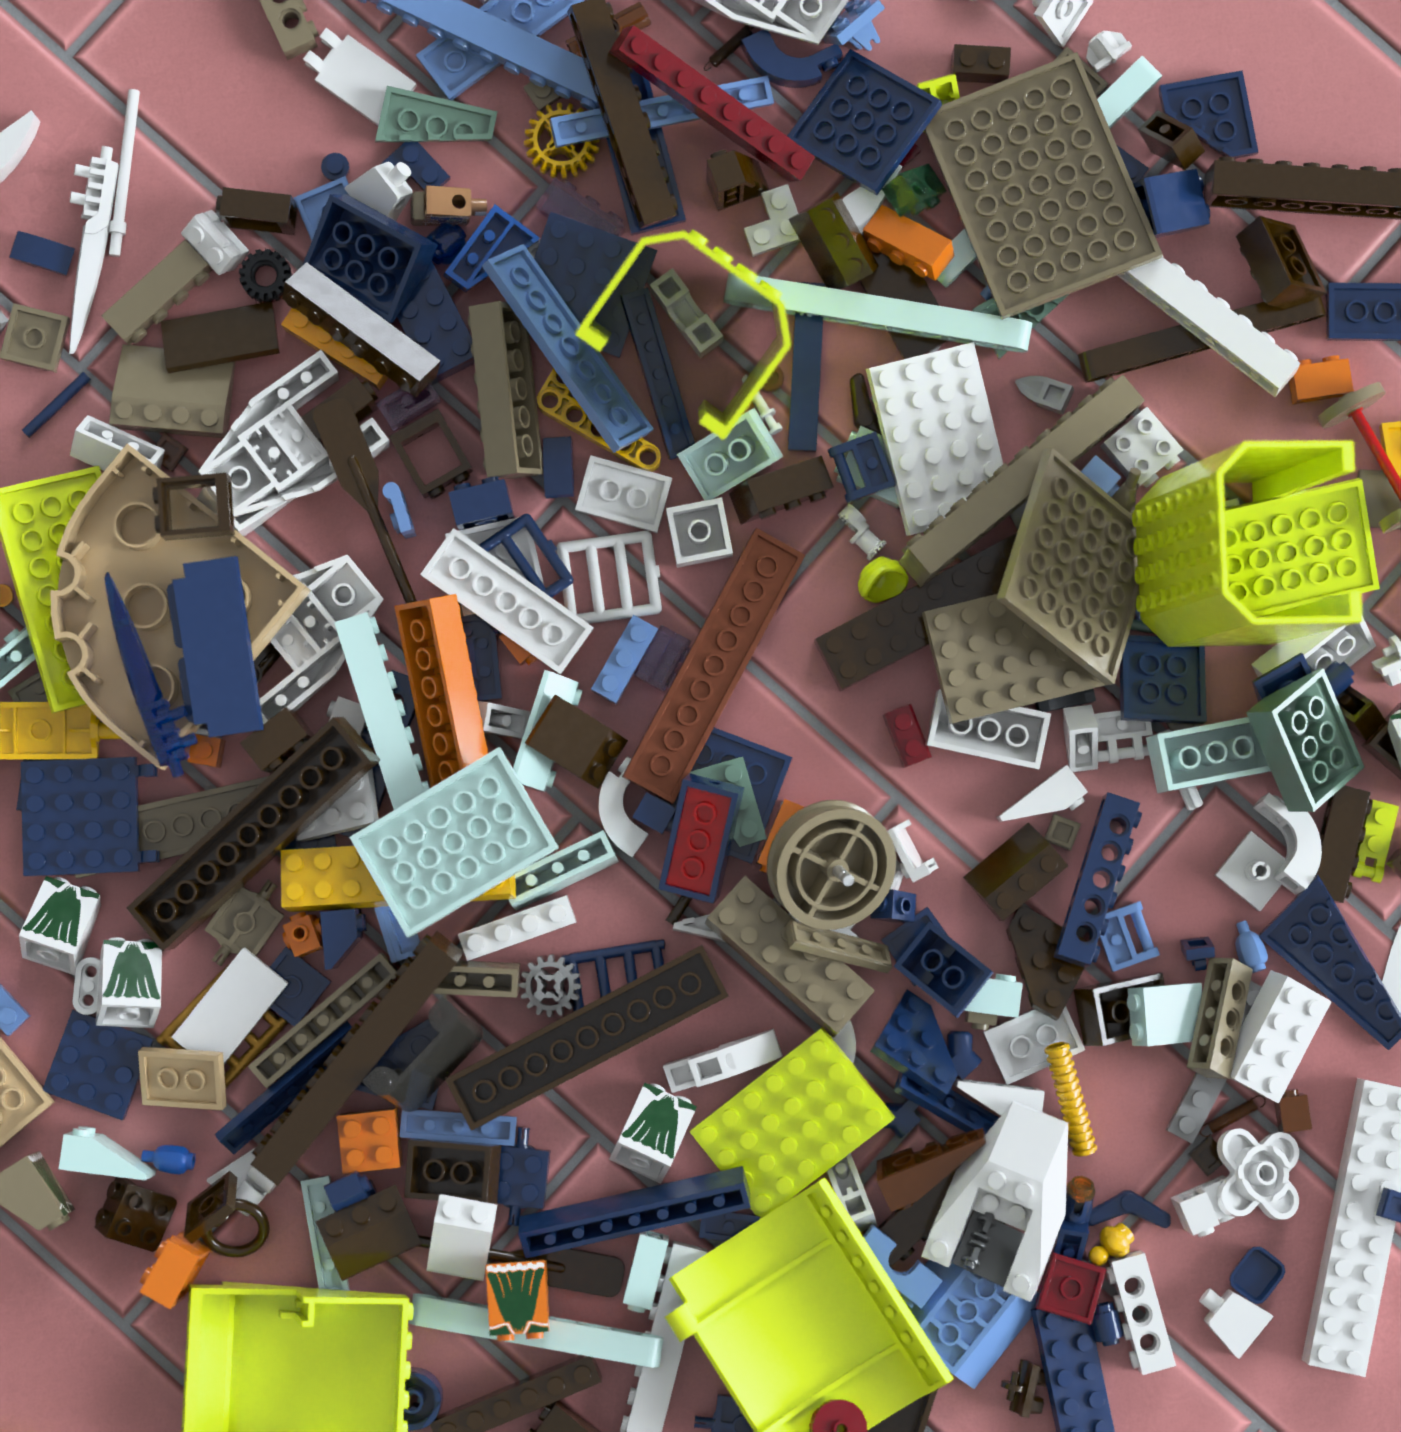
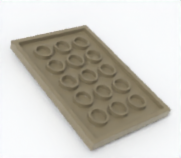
[922,594,1105,724]

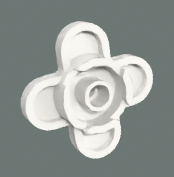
[1217,1129,1299,1220]

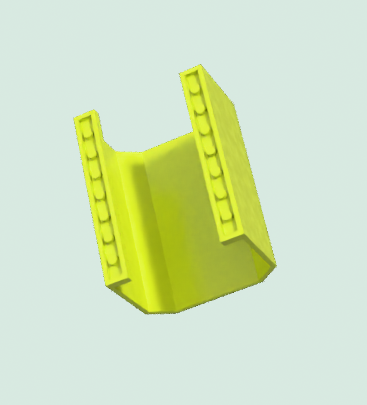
[575,229,791,440]
[1132,441,1362,647]

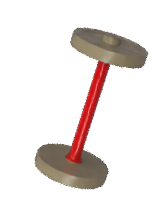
[1317,382,1401,534]

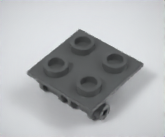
[952,1210,1024,1288]

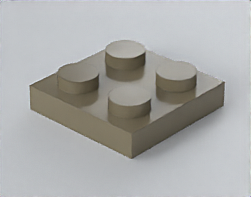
[0,303,70,373]

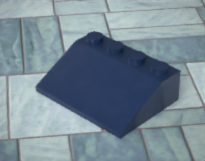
[302,194,438,323]

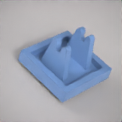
[822,0,885,51]

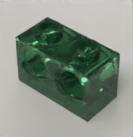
[882,163,947,217]

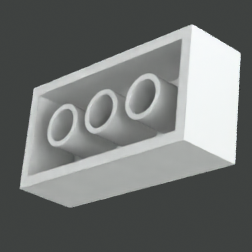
[1230,970,1332,1103]

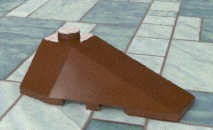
[877,1128,986,1212]

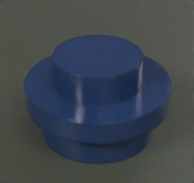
[321,153,350,181]

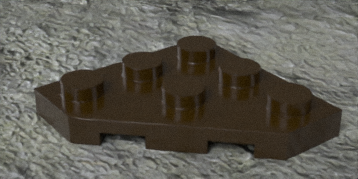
[1006,905,1088,1021]

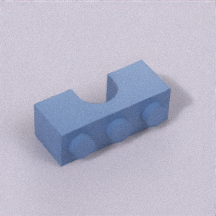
[591,615,658,705]
[863,1224,943,1309]

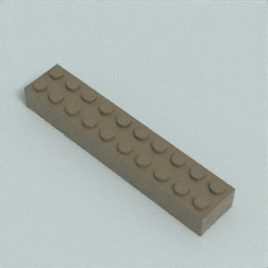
[899,374,1145,587]

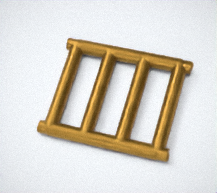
[156,964,289,1088]

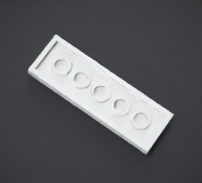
[420,528,594,675]

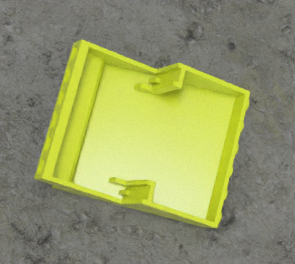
[181,1281,413,1432]

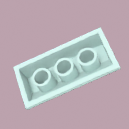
[513,670,583,792]

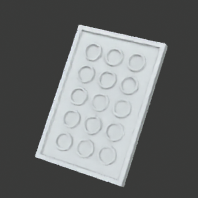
[866,342,1003,536]

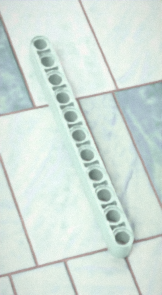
[937,56,1162,288]
[723,272,1032,353]

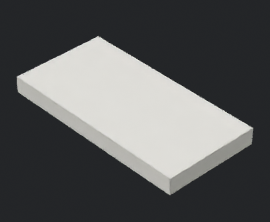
[172,947,289,1064]

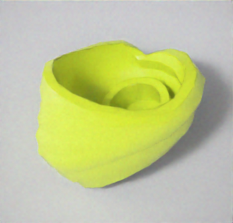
[858,556,909,603]

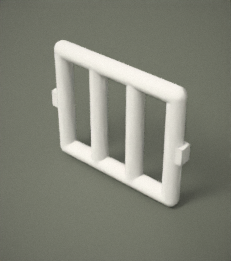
[557,530,662,624]

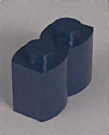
[324,1171,377,1212]

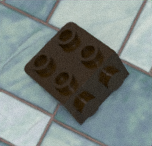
[94,1177,177,1252]

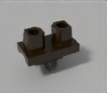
[1001,1359,1046,1418]

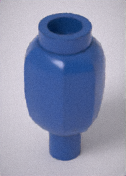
[141,1145,196,1174]

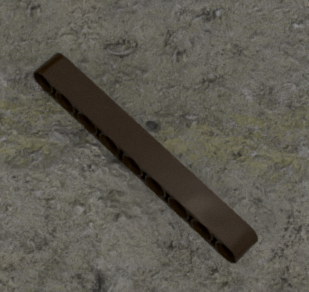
[1077,297,1326,383]

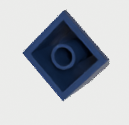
[1133,169,1211,238]

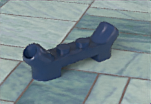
[884,1031,982,1139]

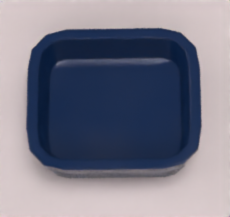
[1229,1246,1286,1304]

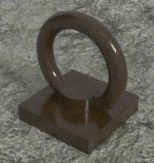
[184,1171,270,1258]

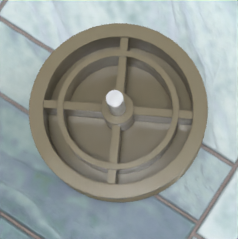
[767,800,896,930]

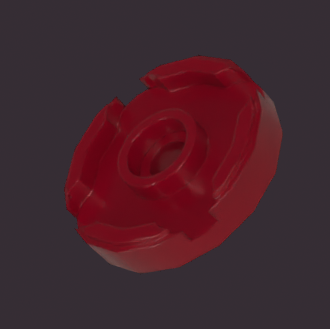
[809,1399,867,1432]

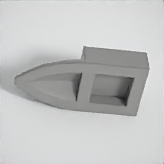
[1015,376,1074,415]

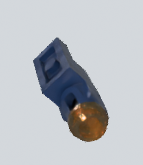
[1052,1176,1096,1261]

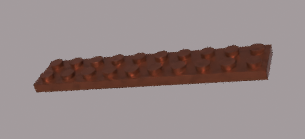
[622,528,805,804]

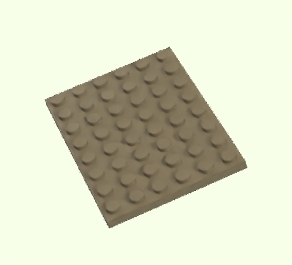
[924,52,1163,320]

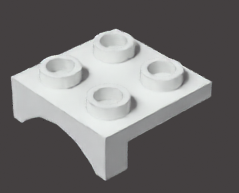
[888,819,939,882]

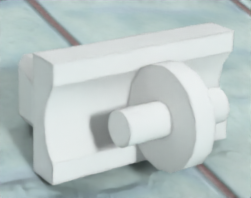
[1371,635,1401,686]

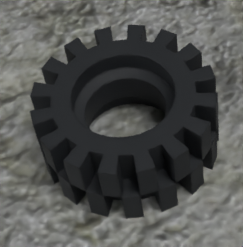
[239,249,292,303]

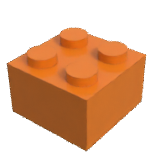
[337,1107,403,1174]

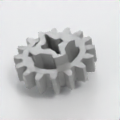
[519,954,582,1017]

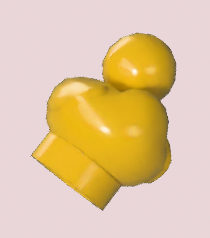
[1089,1223,1134,1266]

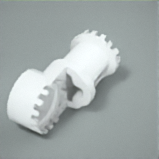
[838,503,887,561]

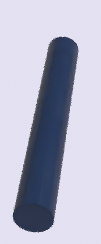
[22,372,91,438]

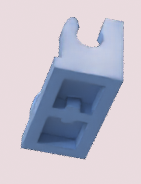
[374,906,420,963]

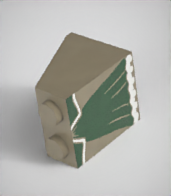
[0,1151,75,1231]

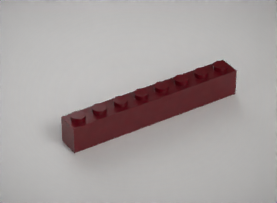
[609,25,815,182]

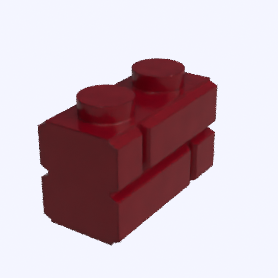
[883,704,932,768]

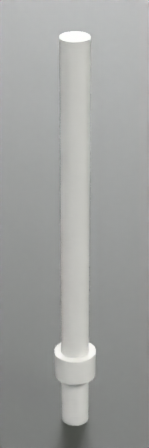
[109,89,140,257]

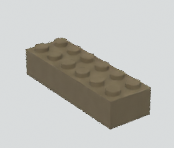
[468,301,544,479]
[705,876,875,1038]

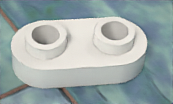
[73,957,100,1015]

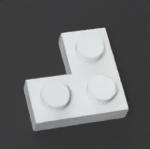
[744,184,800,257]

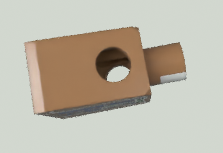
[423,186,487,226]

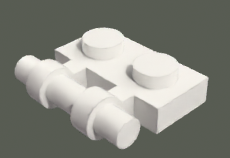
[1094,710,1153,764]

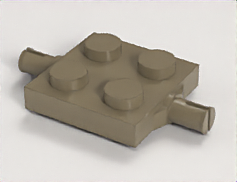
[204,880,285,966]

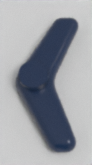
[1089,1190,1171,1228]

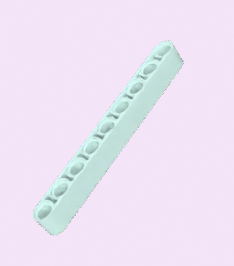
[408,1293,664,1368]

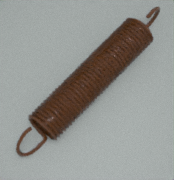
[1199,1095,1266,1137]

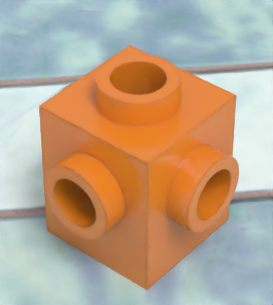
[282,911,323,957]

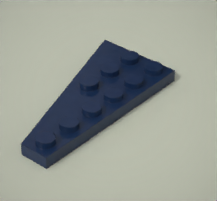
[1259,875,1401,1050]

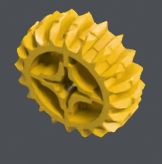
[524,102,600,180]

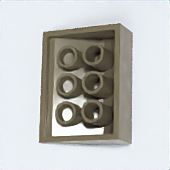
[109,344,235,438]

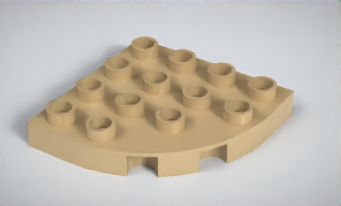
[50,443,311,770]

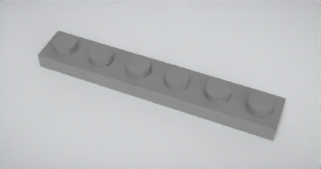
[1166,981,1262,1144]

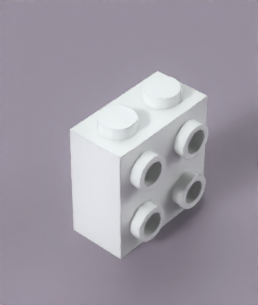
[1100,407,1183,489]

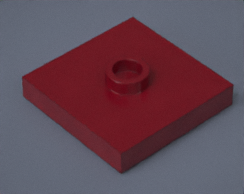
[1034,1252,1107,1325]

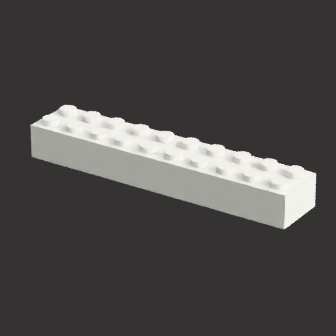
[1302,1078,1401,1377]

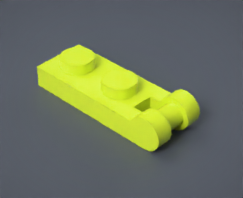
[1351,799,1399,883]

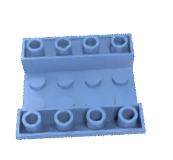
[906,1260,1038,1389]

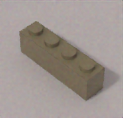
[101,240,212,345]
[403,958,520,998]

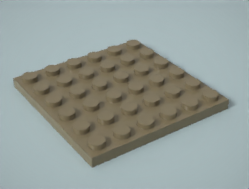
[997,448,1140,685]

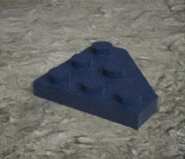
[1158,70,1259,159]
[870,989,958,1100]
[355,1019,456,1110]

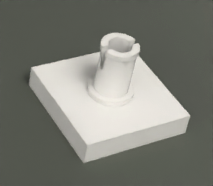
[1032,0,1093,47]
[1214,831,1285,911]

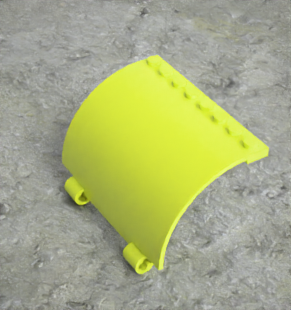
[664,1178,953,1432]

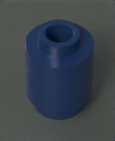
[1324,661,1355,697]
[1091,1301,1124,1346]

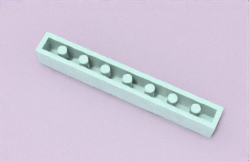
[334,612,429,810]

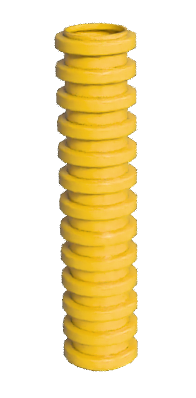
[1044,1042,1097,1157]

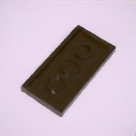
[859,252,949,359]
[161,301,280,374]

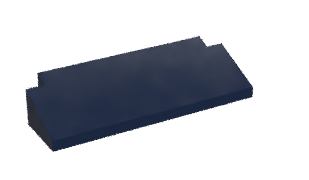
[167,556,264,738]

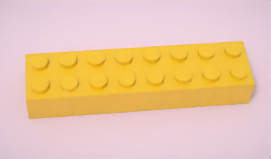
[281,846,516,912]

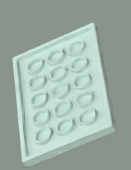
[350,747,559,938]

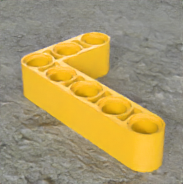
[537,368,661,472]

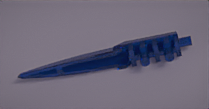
[104,572,198,778]

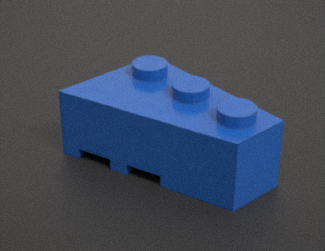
[443,204,541,293]

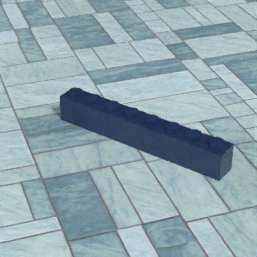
[518,1166,751,1258]

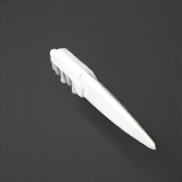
[69,146,119,354]

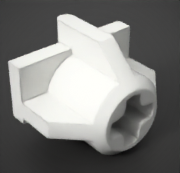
[1086,30,1132,73]

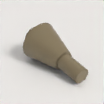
[1112,468,1141,514]

